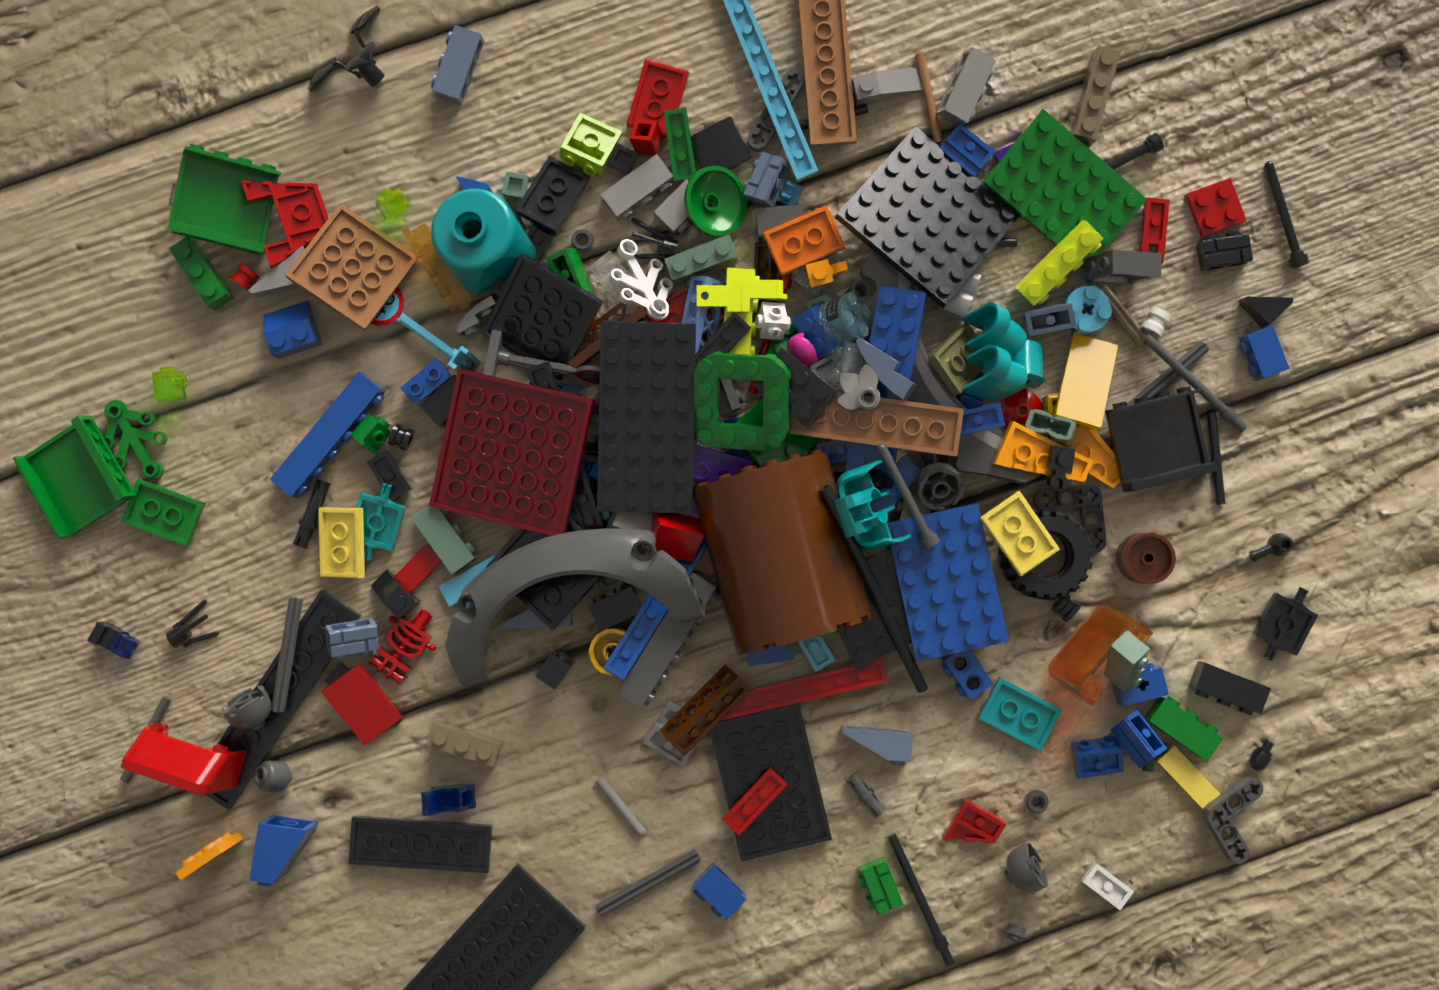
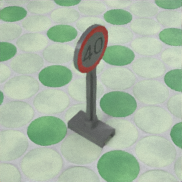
[483,330,600,385]

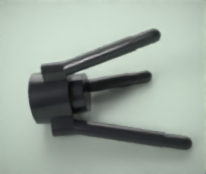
[631,218,679,261]
[166,599,219,648]

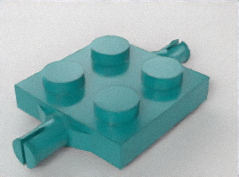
[356,483,407,561]

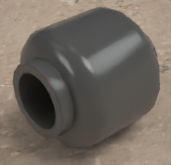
[254,761,292,792]

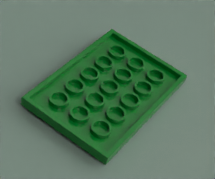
[982,109,1147,271]

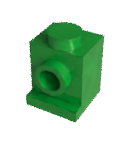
[351,414,391,456]

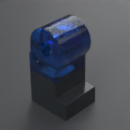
[87,621,140,659]

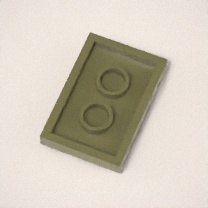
[928,323,983,396]

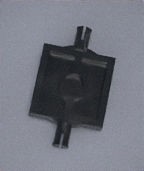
[1253,587,1318,661]

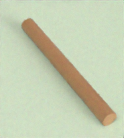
[915,52,943,144]

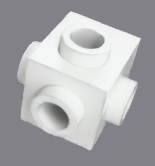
[755,302,790,340]

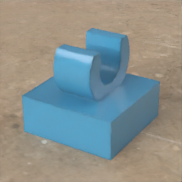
[776,179,803,206]

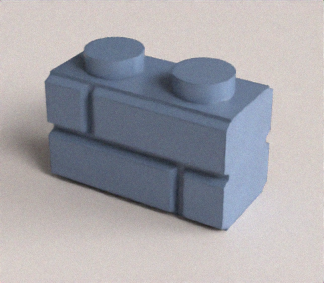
[743,152,791,207]
[325,618,379,660]

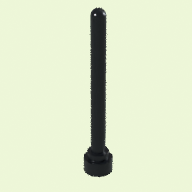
[1107,133,1164,170]
[1264,161,1310,269]

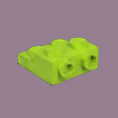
[559,113,622,176]

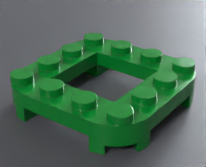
[694,351,791,451]

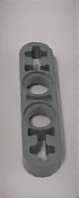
[748,70,804,152]

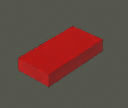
[394,543,442,593]

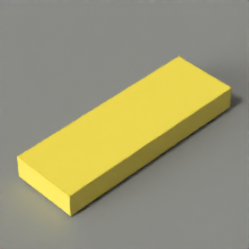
[1156,744,1221,810]

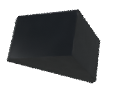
[1239,296,1293,328]

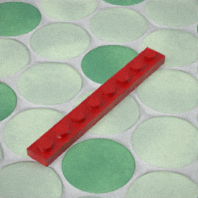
[719,659,888,722]

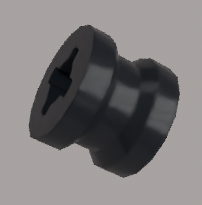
[388,423,415,451]
[1051,595,1081,622]

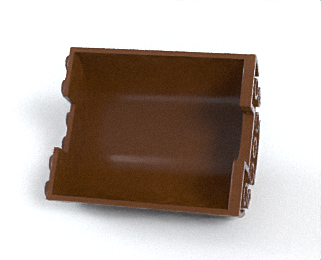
[693,449,873,655]

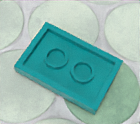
[977,677,1062,751]

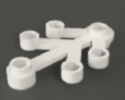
[608,239,673,320]

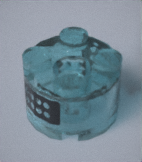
[818,292,871,346]

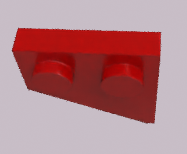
[943,799,1007,844]

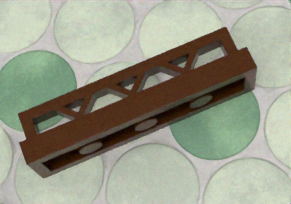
[568,292,649,368]
[659,664,751,756]

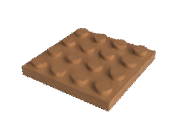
[285,203,419,331]

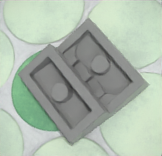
[643,700,696,767]

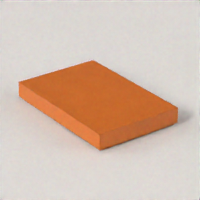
[763,205,845,276]

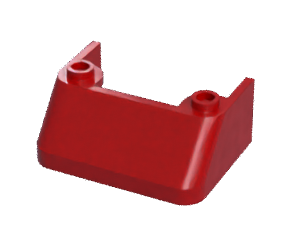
[120,723,247,795]

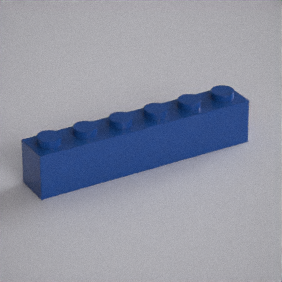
[270,372,386,498]

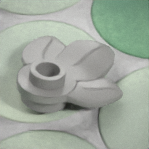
[838,364,881,410]

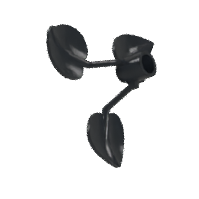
[308,5,385,92]

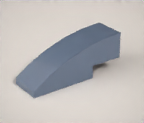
[856,337,917,401]

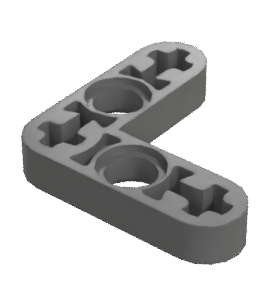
[1202,776,1264,864]

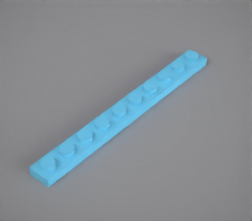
[723,0,819,182]

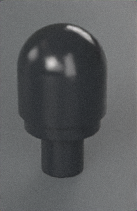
[1249,739,1274,771]

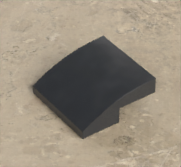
[691,117,752,169]

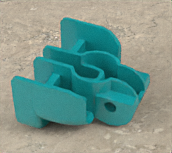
[962,302,1044,401]
[833,459,912,550]

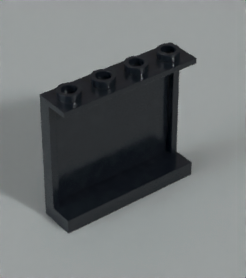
[1105,386,1218,492]

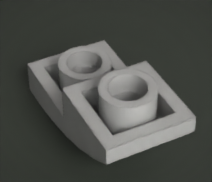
[456,296,496,337]

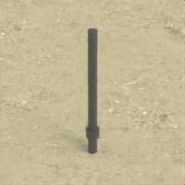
[1142,333,1248,432]

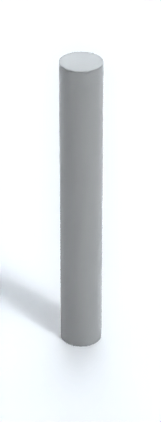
[595,776,646,836]

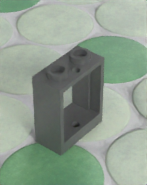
[1085,250,1161,284]

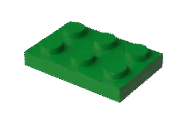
[121,478,205,546]

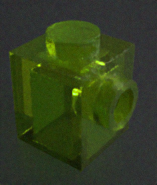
[374,187,411,222]
[152,366,187,402]

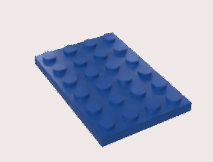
[887,503,1009,662]

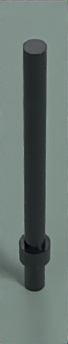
[888,833,955,966]

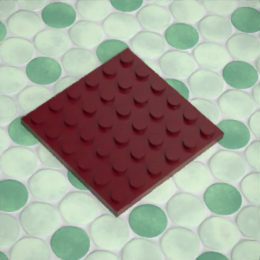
[429,368,595,536]

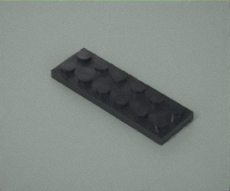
[348,816,493,873]

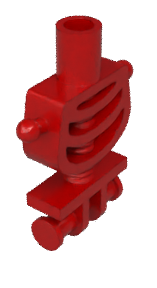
[368,609,436,685]

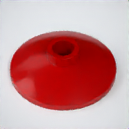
[1000,389,1044,429]

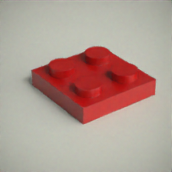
[1185,178,1247,238]

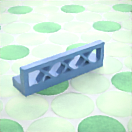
[681,276,726,354]

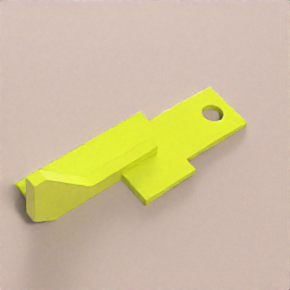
[697,280,787,312]

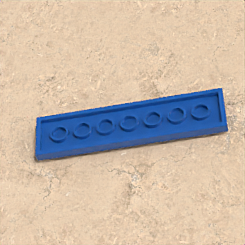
[845,285,927,478]

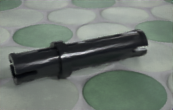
[293,479,331,549]

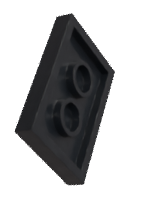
[515,155,590,235]
[753,347,838,429]

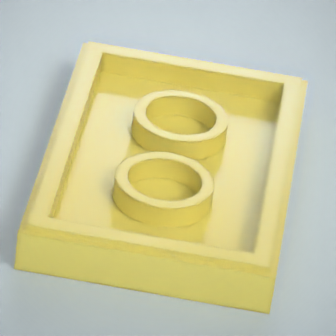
[980,491,1060,576]
[318,507,365,578]

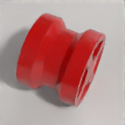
[230,263,260,291]

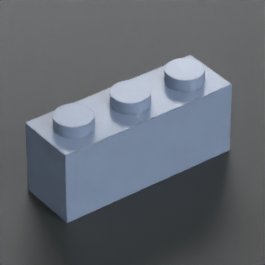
[431,25,484,105]

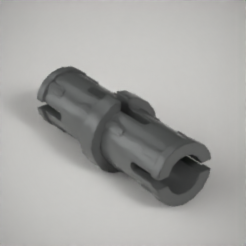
[846,772,886,818]

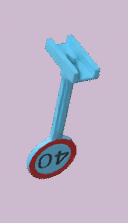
[371,288,481,372]

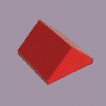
[648,513,704,562]

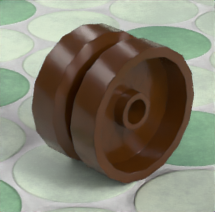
[1116,533,1176,584]

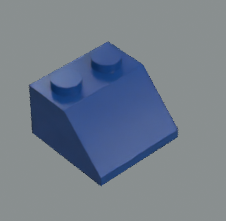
[264,301,323,359]

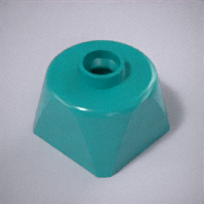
[431,189,537,295]

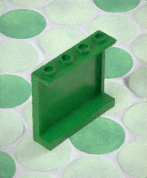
[166,144,281,255]
[13,415,137,539]

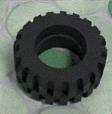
[998,511,1093,600]

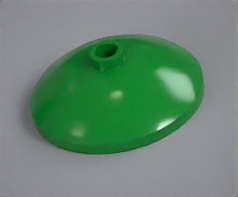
[684,166,747,236]

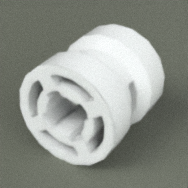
[1140,307,1173,339]

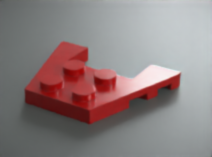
[241,180,329,268]

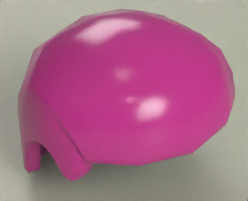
[787,332,819,367]

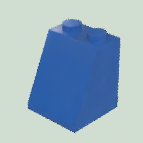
[250,815,318,886]

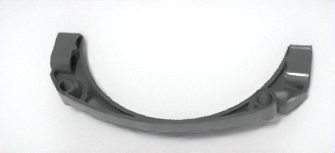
[445,528,705,687]

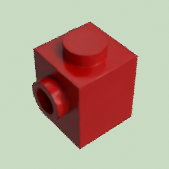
[629,119,664,156]

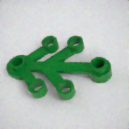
[103,400,168,480]

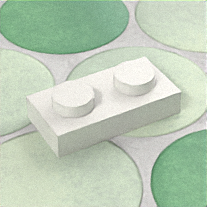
[1081,861,1134,910]

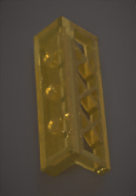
[402,223,474,314]

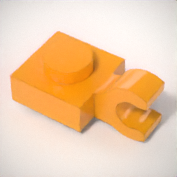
[805,259,848,289]

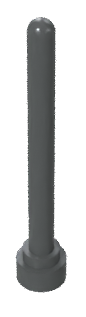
[877,444,940,550]

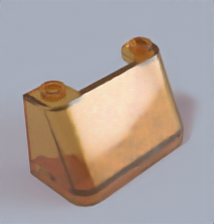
[1048,605,1153,706]

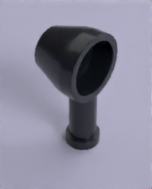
[1249,533,1293,562]

